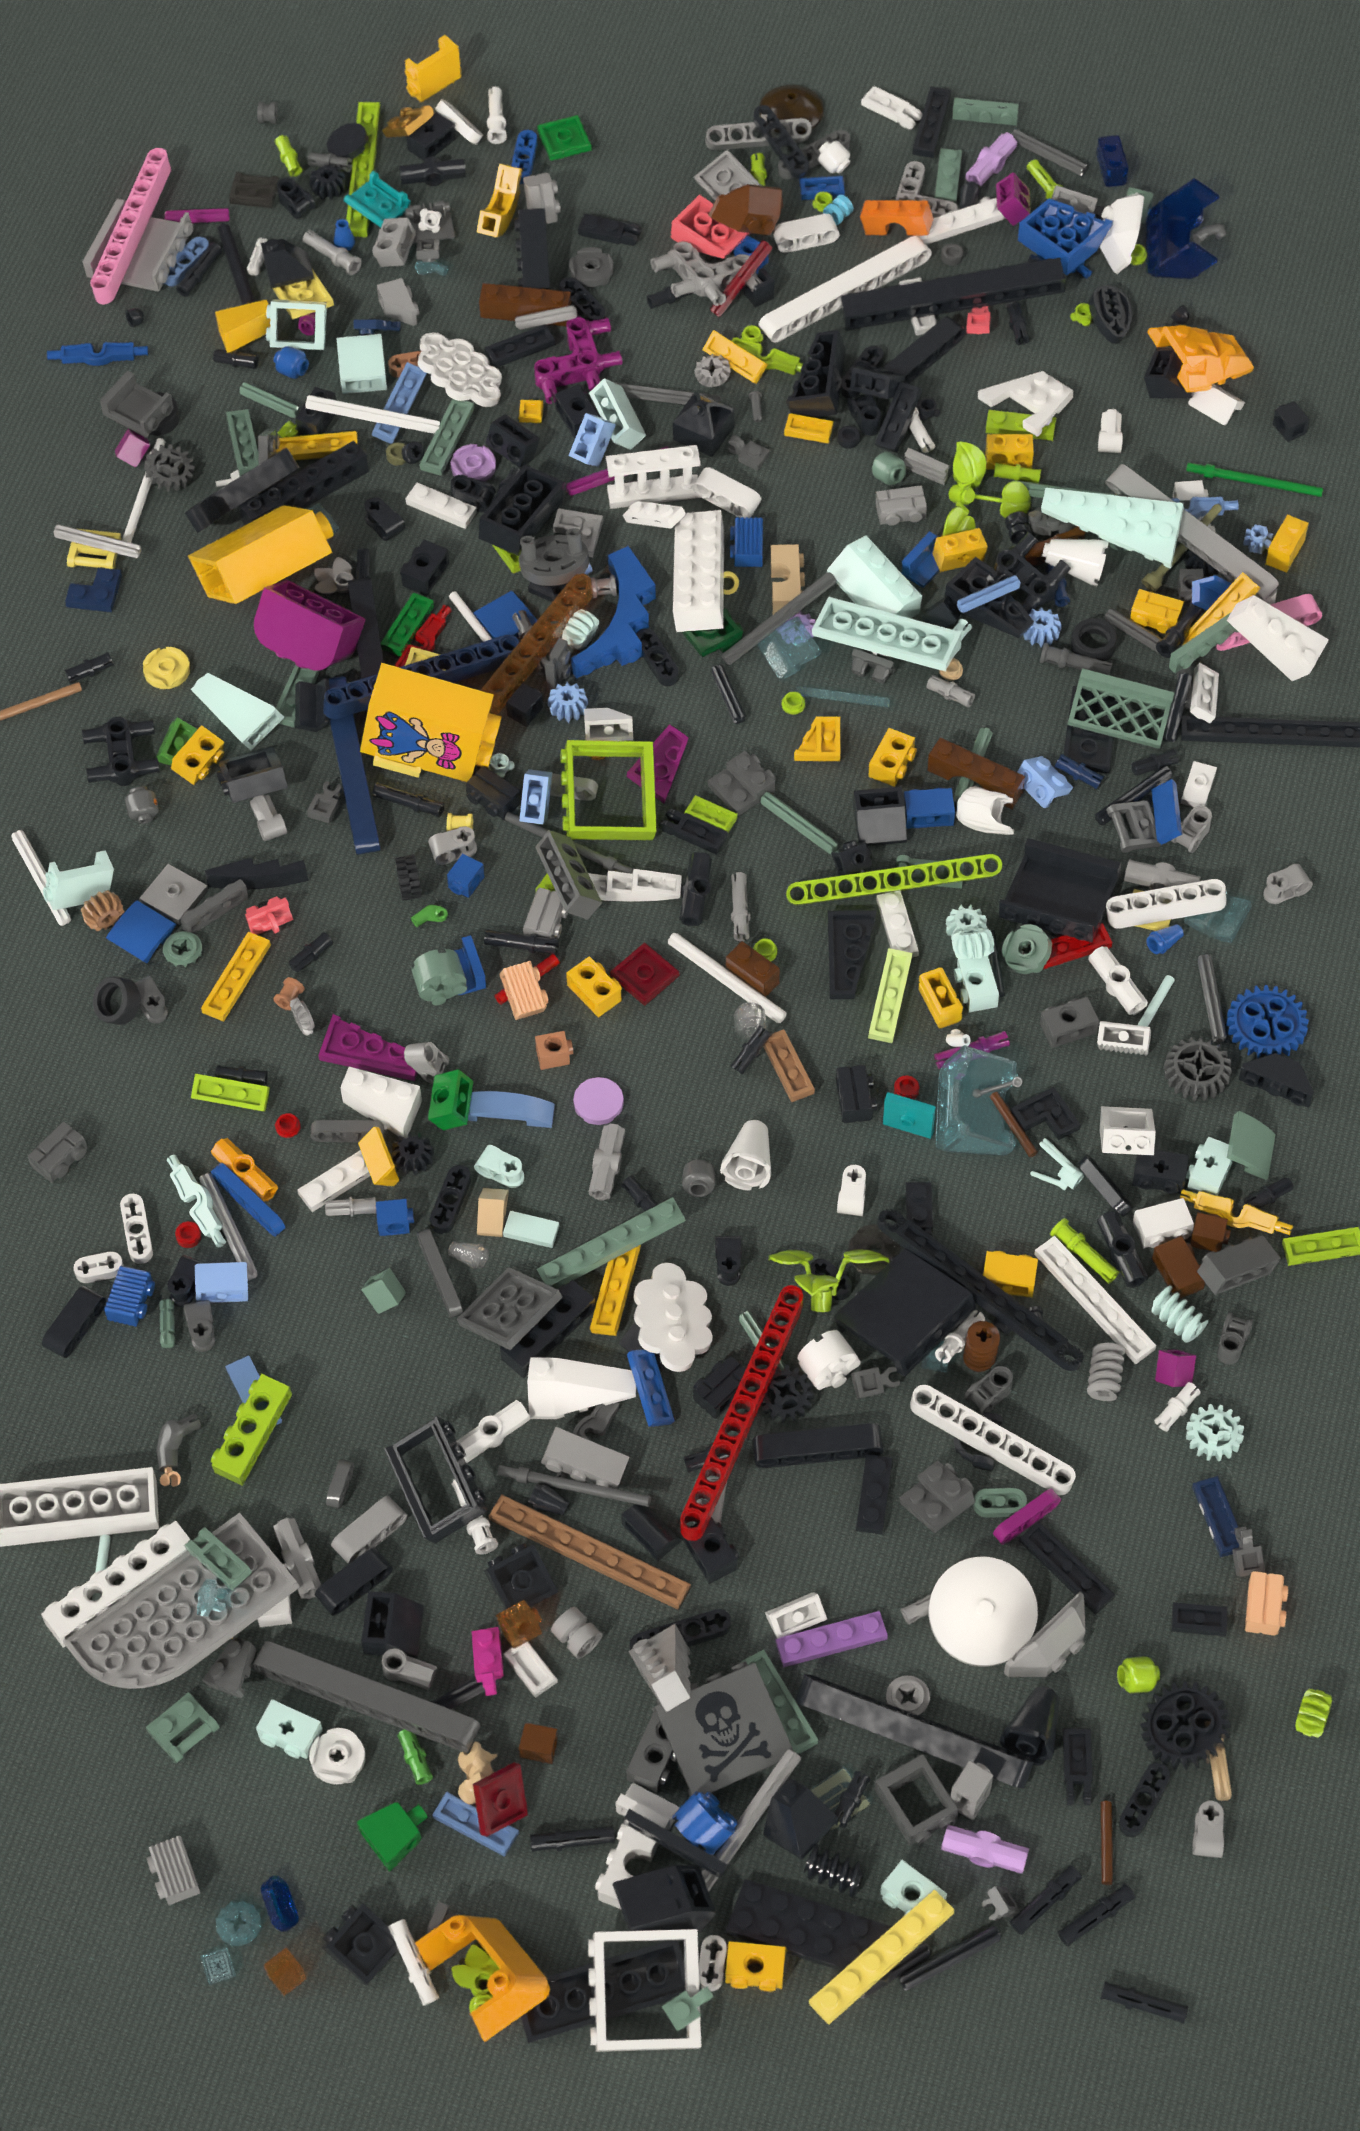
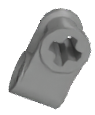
[1171,806,1212,853]
[428,826,477,865]
[1263,864,1313,904]
[404,1042,449,1084]
[1193,1801,1224,1858]

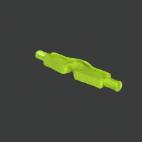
[732,337,803,375]

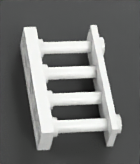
[606,445,701,509]

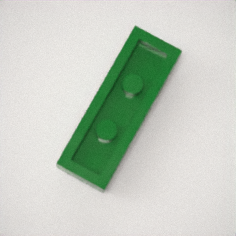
[381,593,434,657]

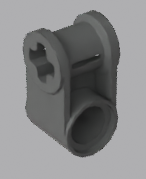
[135,975,168,1024]
[184,1300,215,1352]
[1217,1312,1253,1365]
[964,1366,1013,1415]

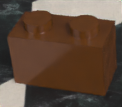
[726,941,780,997]
[1152,1236,1205,1300]

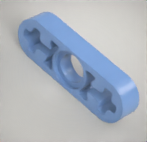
[164,237,209,286]

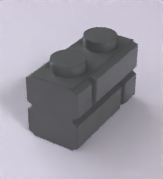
[28,1122,87,1183]

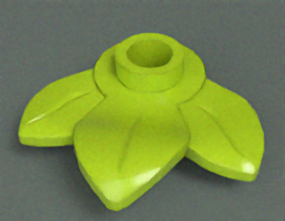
[452,1945,500,1996]

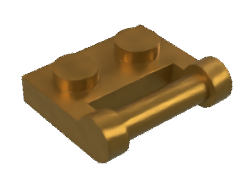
[382,106,433,138]

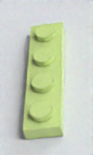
[868,948,913,1043]

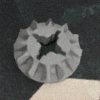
[694,353,731,387]
[290,997,315,1036]
[886,1676,930,1715]

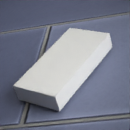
[503,1638,557,1698]

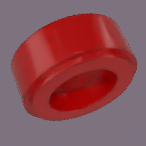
[894,1075,919,1100]
[175,1221,202,1248]

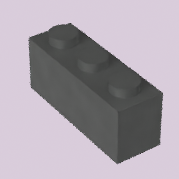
[1197,1235,1281,1295]

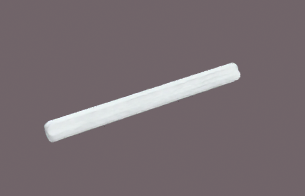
[306,395,440,434]
[668,933,787,1023]

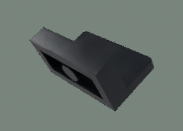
[295,679,329,732]

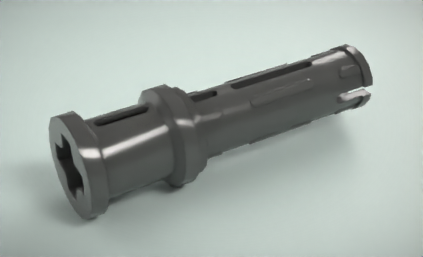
[1039,643,1112,675]

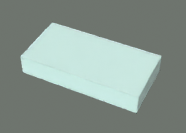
[503,1211,560,1248]

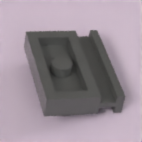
[545,638,571,692]

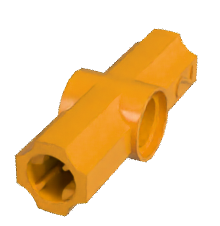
[211,1138,278,1202]

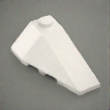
[528,1358,637,1419]

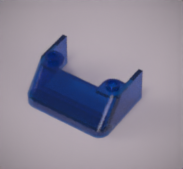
[1145,178,1219,279]

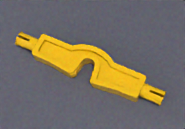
[1180,1189,1293,1236]

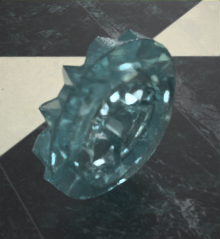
[216,1900,261,1946]

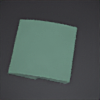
[1227,1111,1275,1180]

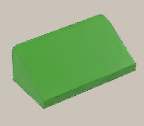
[155,717,198,765]

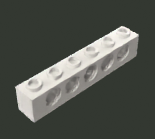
[42,1521,190,1648]

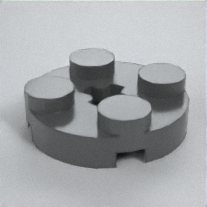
[569,247,613,287]
[1029,507,1074,535]

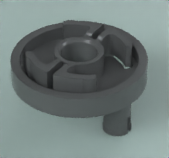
[519,528,589,586]

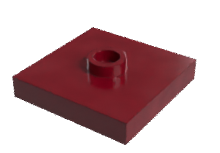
[610,942,679,1006]
[473,1762,528,1837]

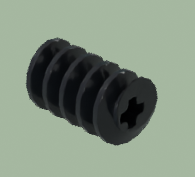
[803,1844,866,1898]

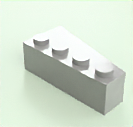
[628,1624,690,1712]

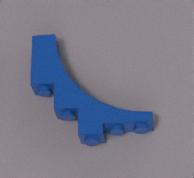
[571,546,656,678]

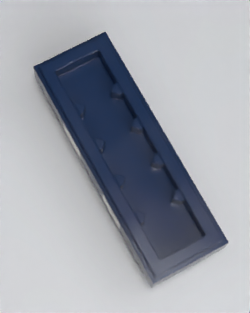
[1192,1476,1240,1558]

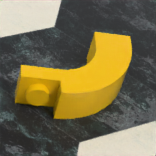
[477,164,522,237]

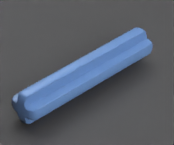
[957,575,1021,613]

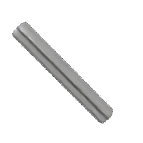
[54,524,142,558]

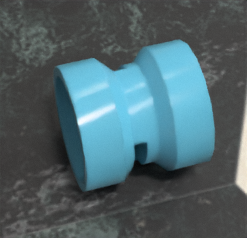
[823,195,854,226]

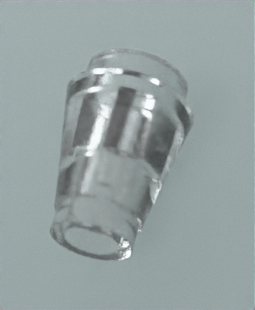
[448,1241,489,1269]

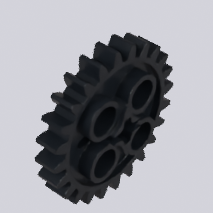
[1140,1681,1231,1770]

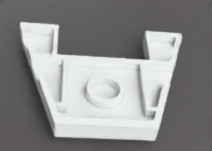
[978,371,1073,436]

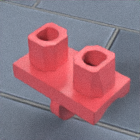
[245,896,293,935]

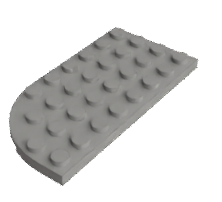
[63,1512,300,1689]

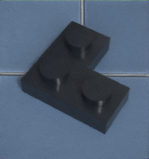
[1011,1087,1081,1141]

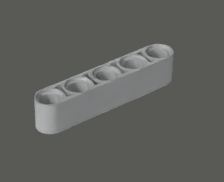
[705,118,811,150]

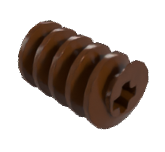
[963,1321,1000,1372]

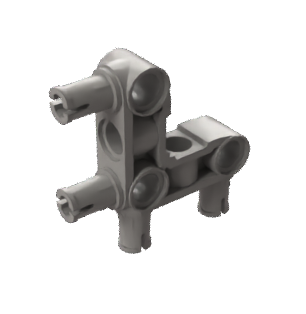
[651,241,762,306]

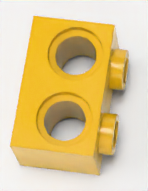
[985,434,1033,470]
[171,725,224,785]
[868,728,917,787]
[566,956,622,1018]

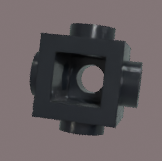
[831,840,872,875]

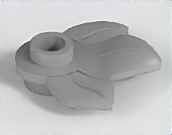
[314,557,355,594]

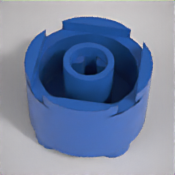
[672,1791,738,1855]

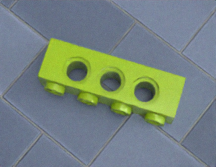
[211,1374,292,1486]

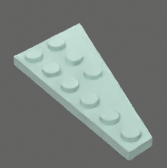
[1041,488,1184,569]

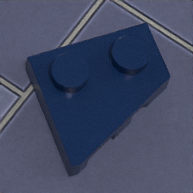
[354,320,401,335]

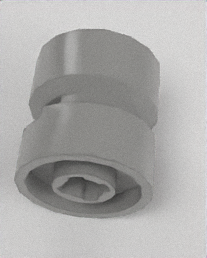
[551,1607,602,1659]

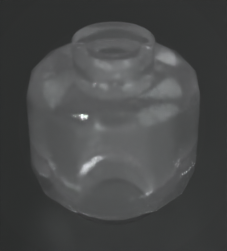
[734,1002,767,1039]

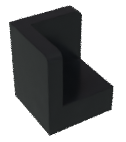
[743,267,774,308]
[921,595,961,628]

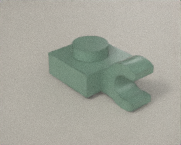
[662,1986,714,2032]

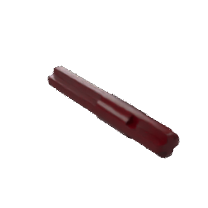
[710,240,772,317]

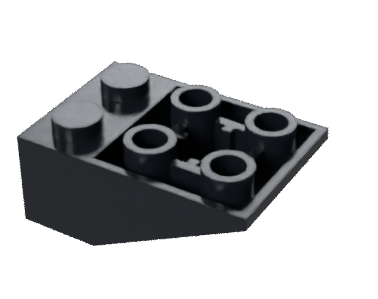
[612,1865,716,1933]

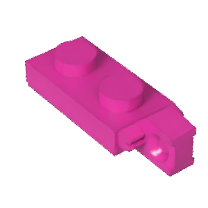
[472,1627,504,1696]

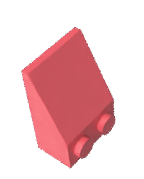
[671,195,749,259]

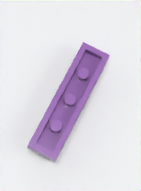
[776,1611,888,1667]

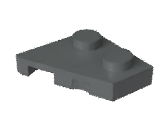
[203,1637,257,1699]

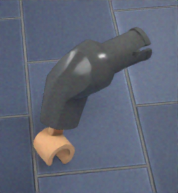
[156,1414,201,1487]

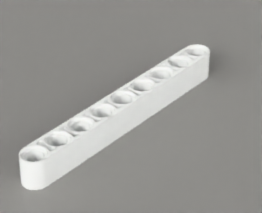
[759,236,932,343]

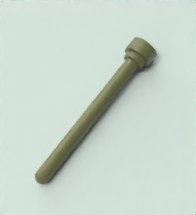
[1141,504,1222,593]

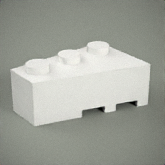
[340,1067,422,1138]

